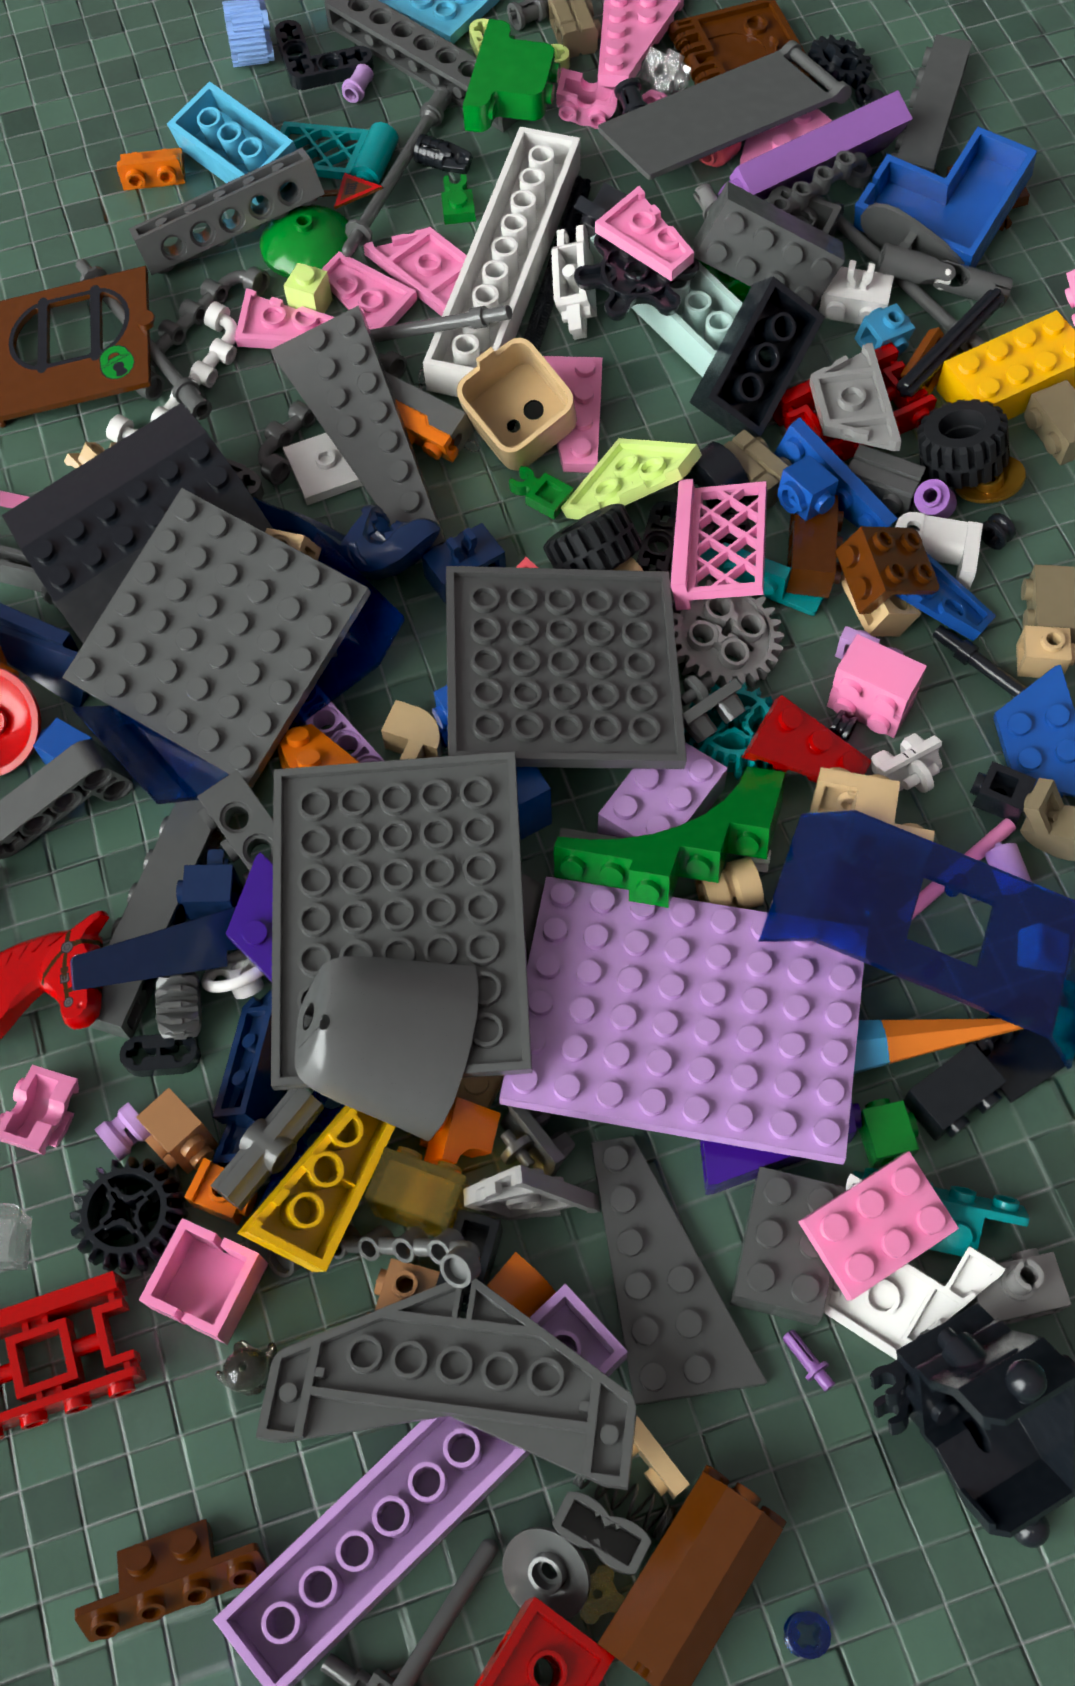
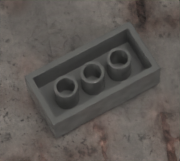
[694,181,845,308]

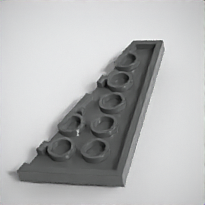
[591,1136,767,1406]

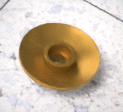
[954,456,1026,503]

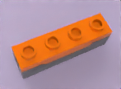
[385,372,475,463]

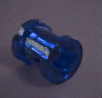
[783,1611,831,1659]

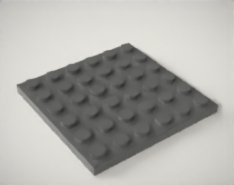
[62,488,371,788]
[446,566,687,769]

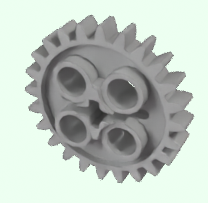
[672,580,784,690]

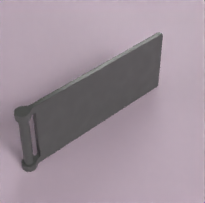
[598,40,852,180]

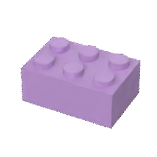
[598,742,728,838]

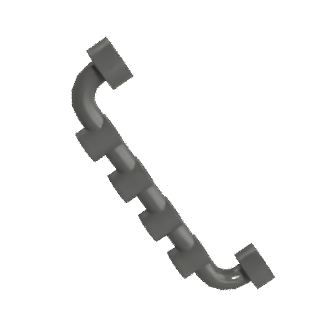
[770,151,872,214]
[136,266,270,401]
[257,351,407,485]
[267,1224,481,1288]

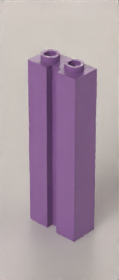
[718,90,913,200]

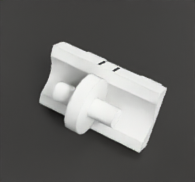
[871,733,942,793]

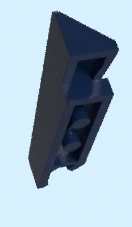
[0,603,90,708]
[70,907,238,991]
[212,989,287,1178]

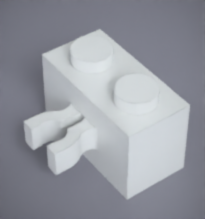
[819,260,894,325]

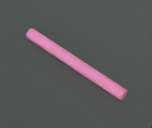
[896,818,1016,924]

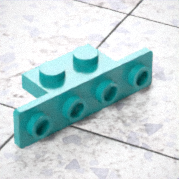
[699,540,824,616]
[853,1168,1030,1257]

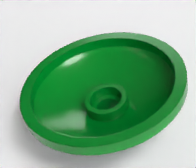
[260,204,348,278]

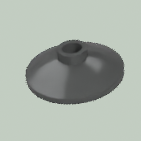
[502,1526,591,1620]

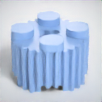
[222,0,275,68]

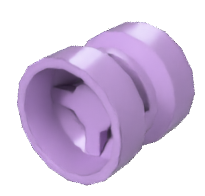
[94,1102,151,1161]

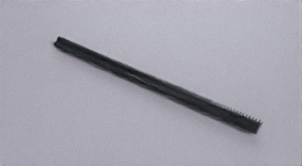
[507,175,591,431]

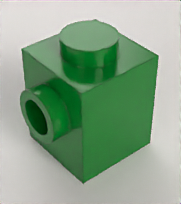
[859,1098,919,1168]

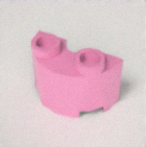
[556,68,618,129]
[0,1065,79,1155]

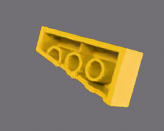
[237,1105,395,1272]

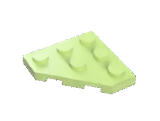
[561,438,702,520]

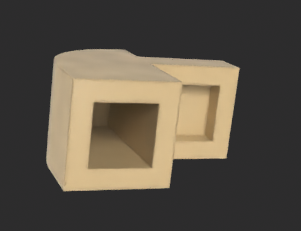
[381,700,443,760]

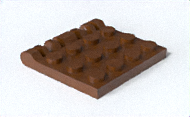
[667,0,817,85]

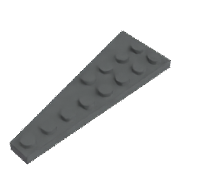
[271,306,446,559]

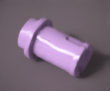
[342,64,374,103]

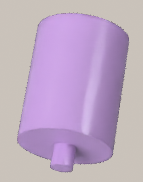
[985,842,1032,897]

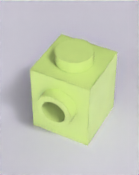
[284,263,333,314]

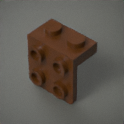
[835,526,940,614]

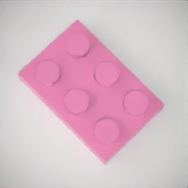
[798,1151,959,1301]

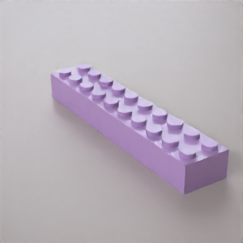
[213,1283,628,1686]

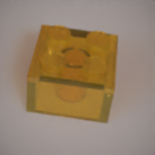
[365,1146,469,1238]

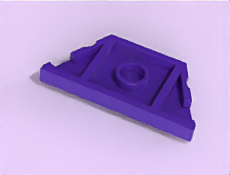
[226,852,273,982]

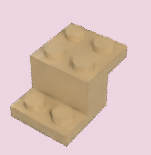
[809,767,935,878]

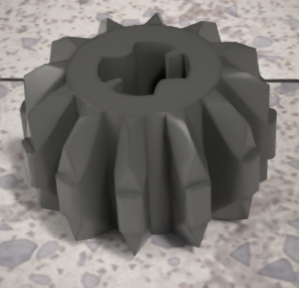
[155,972,203,1040]

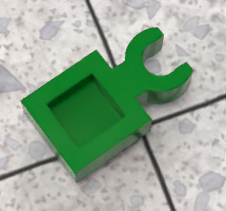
[441,174,476,225]
[509,466,574,520]

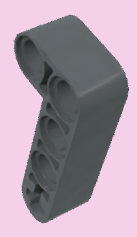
[0,739,133,859]

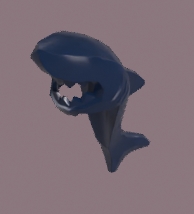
[252,496,441,580]

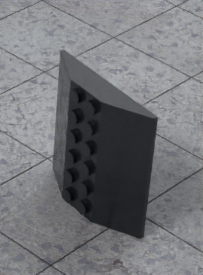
[2,403,273,644]

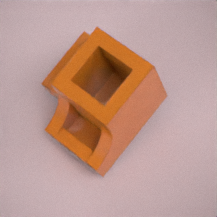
[419,1097,501,1168]

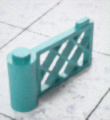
[280,121,399,185]

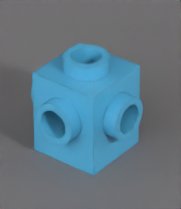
[854,303,915,355]

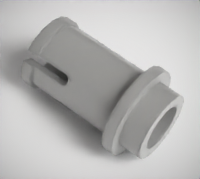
[693,183,718,220]

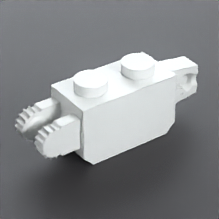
[551,224,597,340]

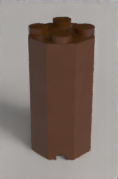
[598,1465,787,1686]

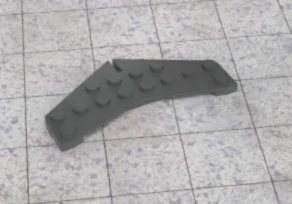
[256,1279,637,1490]

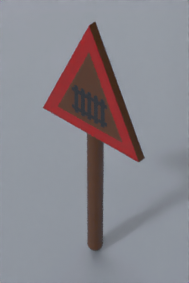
[320,173,384,209]

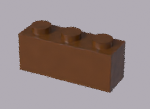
[786,495,844,598]

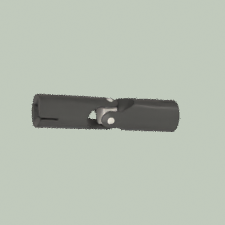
[876,242,1013,308]

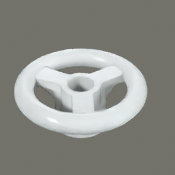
[201,950,264,999]

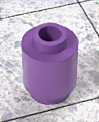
[914,479,957,518]

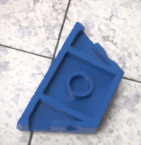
[993,665,1075,798]

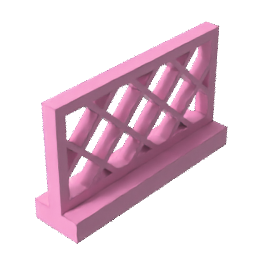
[671,479,767,611]

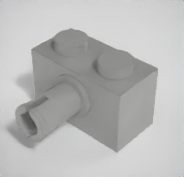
[967,1248,1072,1324]

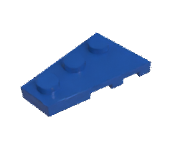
[895,552,996,641]

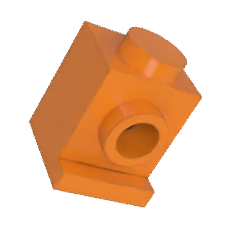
[184,1158,258,1225]

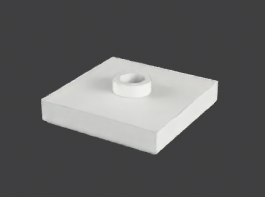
[283,433,363,505]

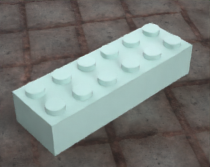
[590,234,743,377]

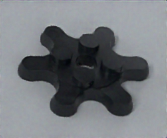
[574,234,699,321]

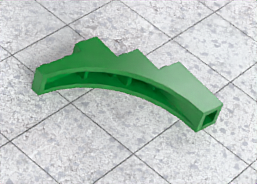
[554,766,785,908]

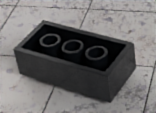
[689,276,825,437]

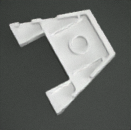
[824,1174,1006,1360]

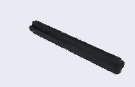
[896,288,1005,398]

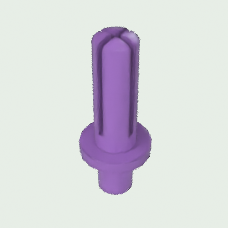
[783,1330,835,1392]

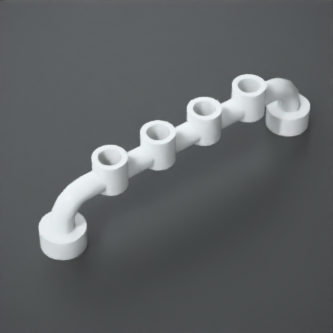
[106,301,237,442]

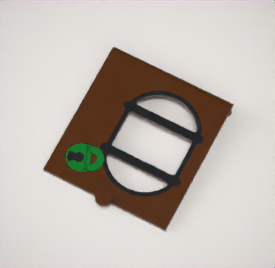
[0,265,155,428]

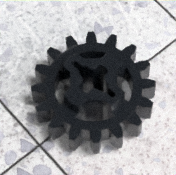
[808,35,873,89]

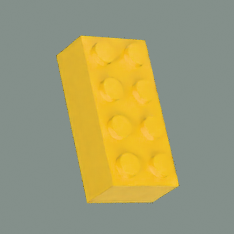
[936,310,1075,420]

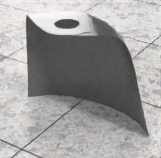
[295,956,479,1141]

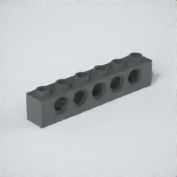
[129,147,325,275]
[197,770,273,880]

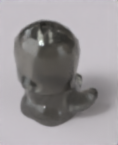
[215,1340,277,1396]

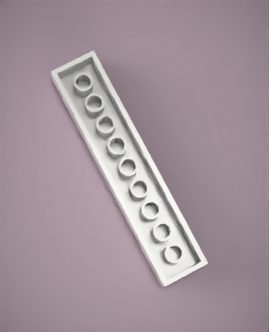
[423,127,580,397]

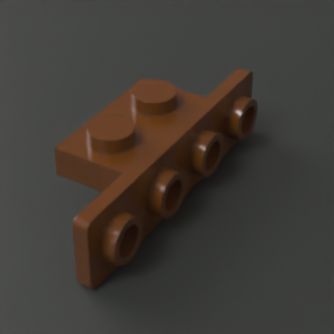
[75,1519,268,1642]

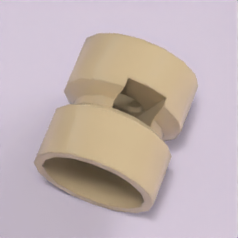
[695,857,764,909]

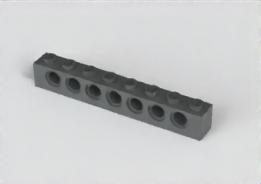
[324,0,519,133]

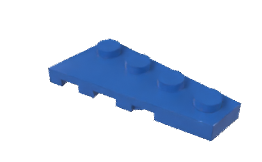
[774,417,898,528]

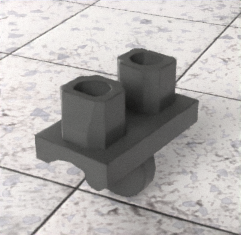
[681,675,746,744]
[500,1106,575,1177]

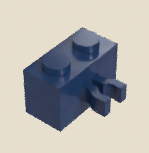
[421,523,506,604]
[176,849,243,920]

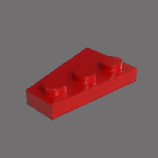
[742,695,871,783]

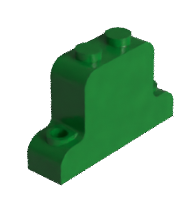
[463,19,560,132]

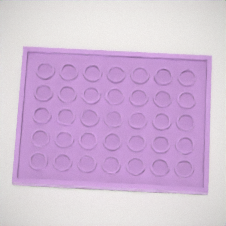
[499,876,867,1165]

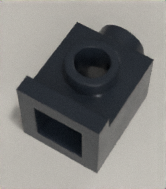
[970,761,1037,826]

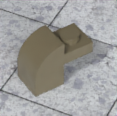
[1020,778,1075,861]

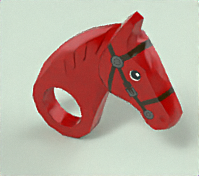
[0,910,109,1039]

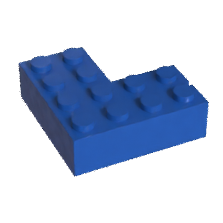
[854,126,1037,268]

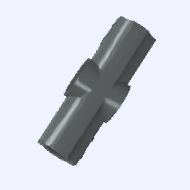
[210,1089,324,1211]

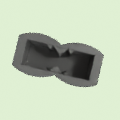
[552,1492,651,1575]

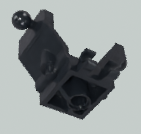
[870,1303,1075,1548]

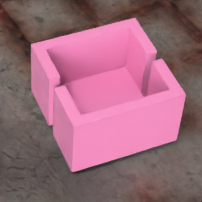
[827,634,927,738]
[139,1218,268,1345]

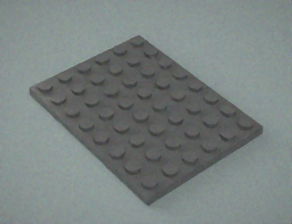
[271,751,532,1090]

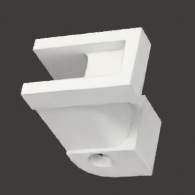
[895,512,983,590]

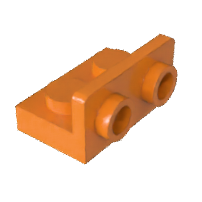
[117,148,185,191]

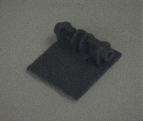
[965,994,1075,1103]

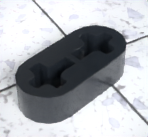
[119,1034,201,1077]

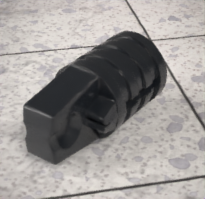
[414,134,473,174]

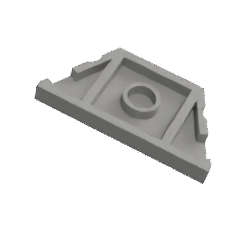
[810,343,901,451]
[463,1165,600,1220]

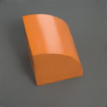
[487,1252,556,1318]

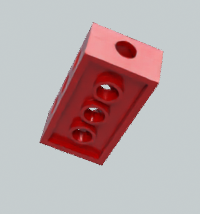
[474,1596,615,1686]

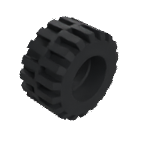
[917,399,1010,489]
[543,504,643,570]

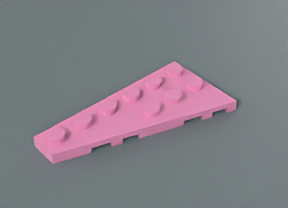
[598,0,684,87]

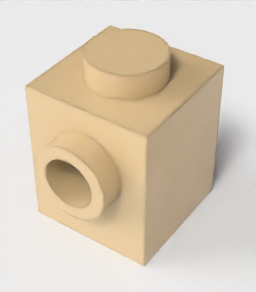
[1016,625,1075,678]

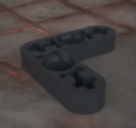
[275,20,374,90]
[637,501,751,572]

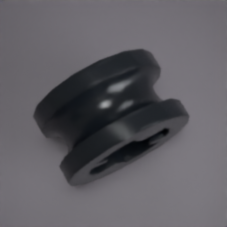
[981,513,1016,550]
[829,710,858,742]

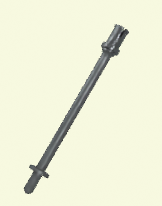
[342,87,452,257]
[814,195,986,352]
[76,259,212,420]

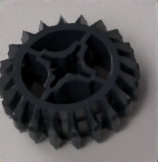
[69,1156,188,1275]

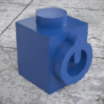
[777,455,839,521]

